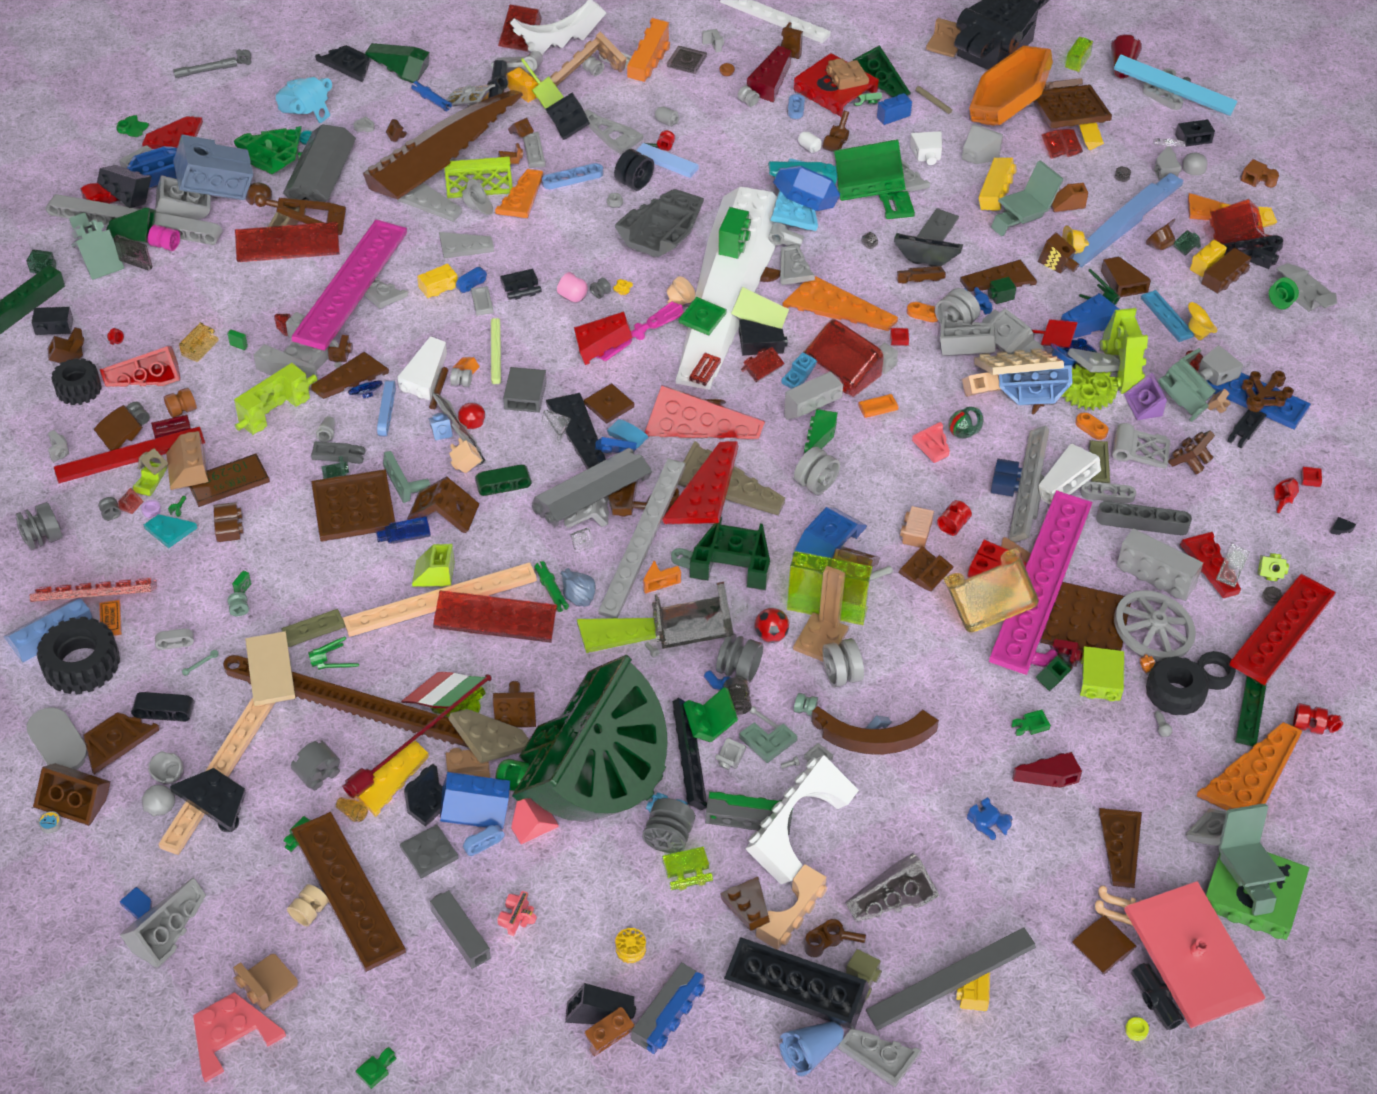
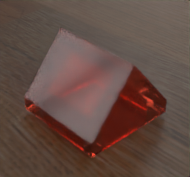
[274,314,291,336]
[118,488,144,514]

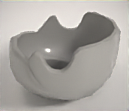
[1182,153,1207,175]
[149,751,184,784]
[142,785,175,816]

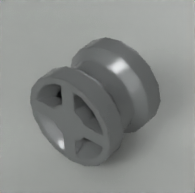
[590,277,611,299]
[98,497,121,521]

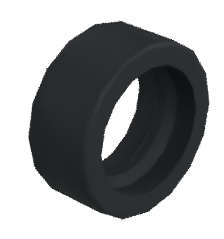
[1197,651,1236,690]

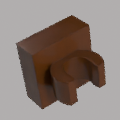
[386,119,407,142]

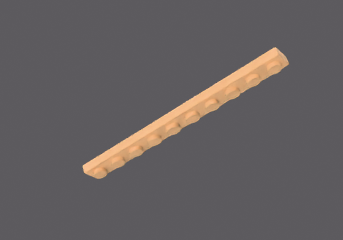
[343,563,537,637]
[159,698,276,855]

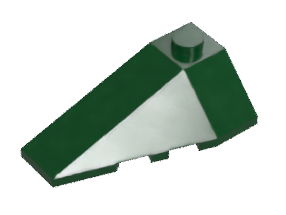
[365,43,430,83]
[853,45,911,97]

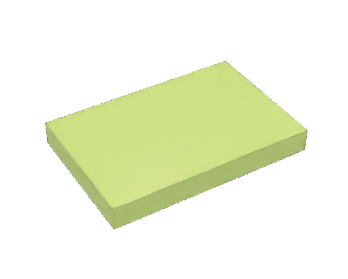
[731,287,789,329]

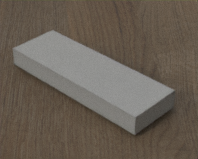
[523,132,545,168]

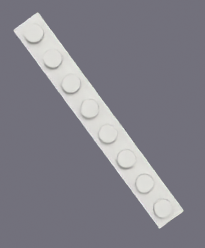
[720,0,831,43]

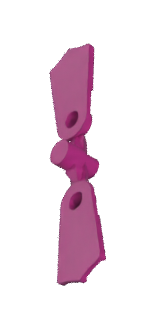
[596,301,684,361]

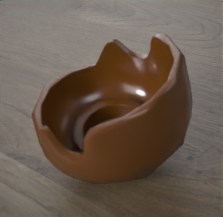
[246,182,272,205]

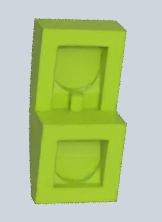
[133,461,167,496]

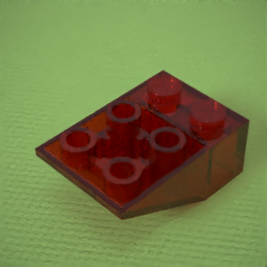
[498,4,542,51]

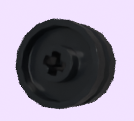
[614,148,654,191]

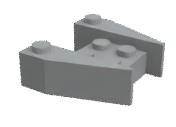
[253,312,339,382]

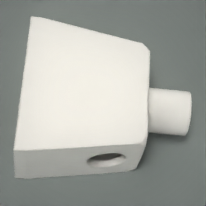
[910,131,942,165]

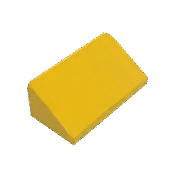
[1079,122,1104,150]

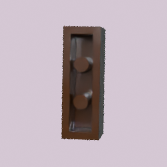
[1201,248,1251,294]

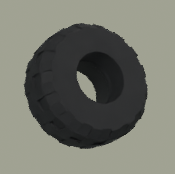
[1146,656,1209,715]

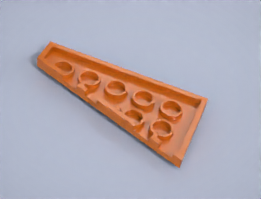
[783,275,898,331]
[1197,722,1303,810]

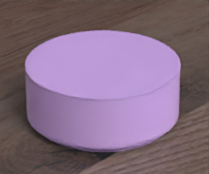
[141,500,161,518]

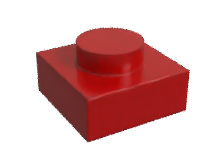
[890,328,909,346]
[1301,466,1322,487]

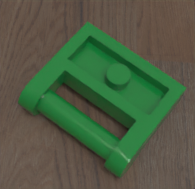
[879,191,915,219]

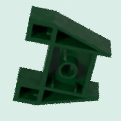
[690,517,770,590]

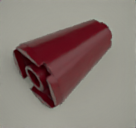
[1111,34,1142,79]

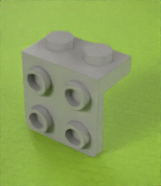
[564,497,609,528]

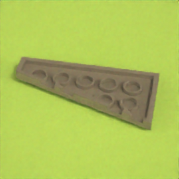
[678,441,785,516]

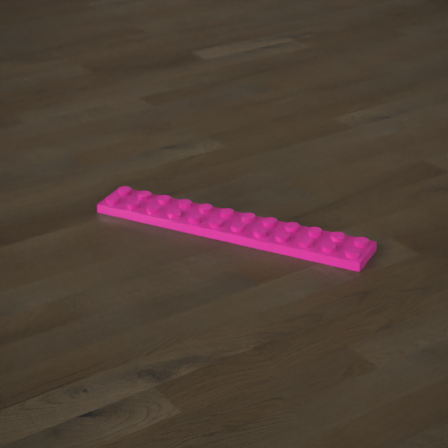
[292,219,407,351]
[989,490,1093,675]

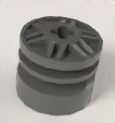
[15,502,63,551]
[716,633,764,683]
[642,798,696,854]

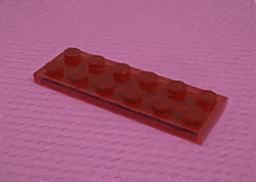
[235,222,340,262]
[29,578,157,602]
[433,590,557,643]

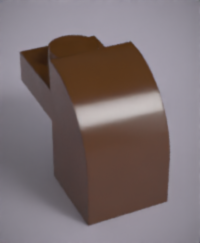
[47,327,84,363]

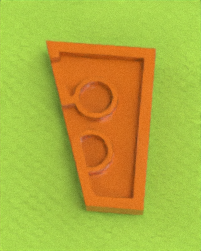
[1188,193,1230,221]

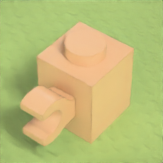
[449,438,482,473]

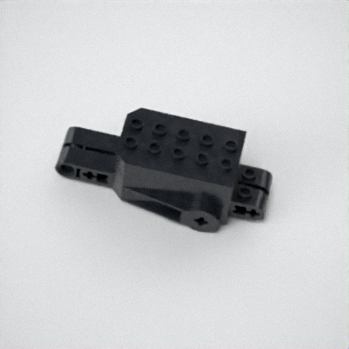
[954,0,1050,70]

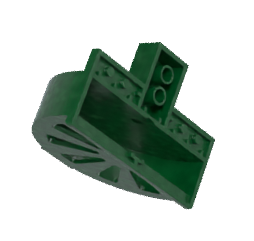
[512,654,668,822]

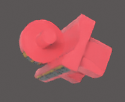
[497,891,537,936]

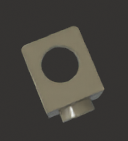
[137,448,168,475]

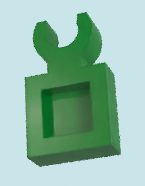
[1011,709,1051,736]

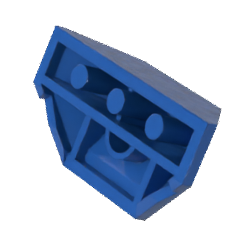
[127,146,177,188]
[773,166,840,211]

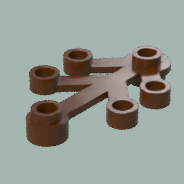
[1241,371,1294,412]

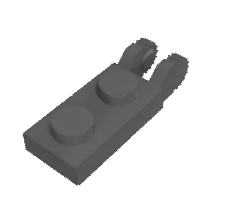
[311,441,366,464]

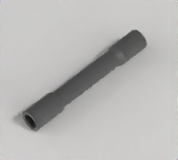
[173,57,237,78]

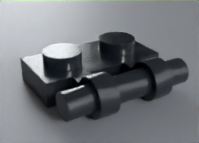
[500,269,542,300]

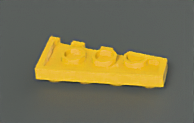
[356,740,429,817]

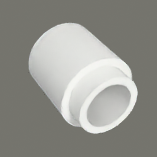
[798,132,822,153]

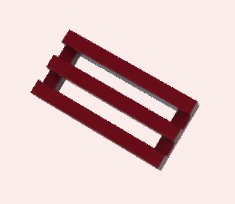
[151,415,191,438]

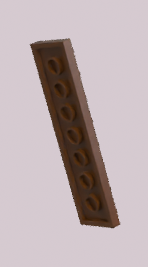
[291,811,406,972]

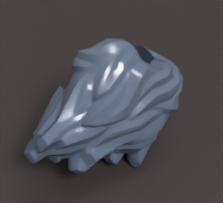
[560,568,596,607]

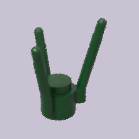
[1079,269,1120,305]

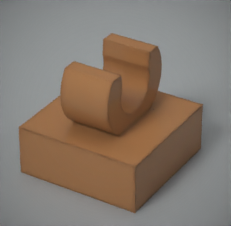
[1207,388,1231,413]

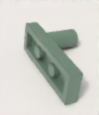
[383,451,430,503]

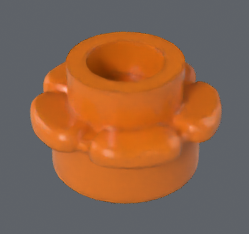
[1139,654,1155,673]

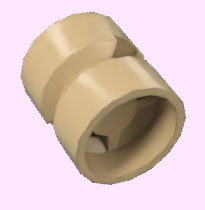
[287,884,328,927]

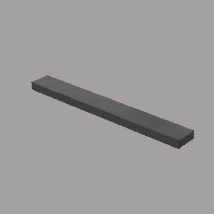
[866,927,1036,1031]

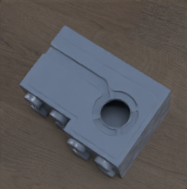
[173,135,254,200]

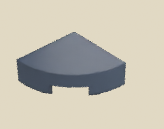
[866,715,892,729]

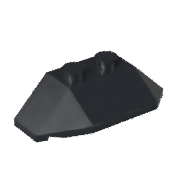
[894,233,963,266]

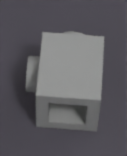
[871,342,898,374]

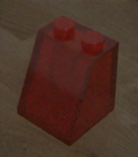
[1209,199,1266,244]

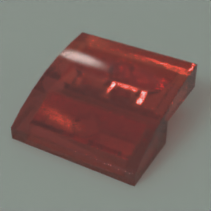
[1041,129,1083,159]

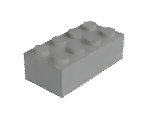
[1116,528,1203,601]

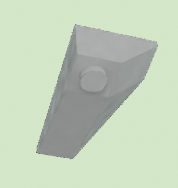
[120,878,206,967]

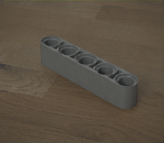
[1096,501,1192,536]

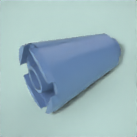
[779,1021,844,1076]

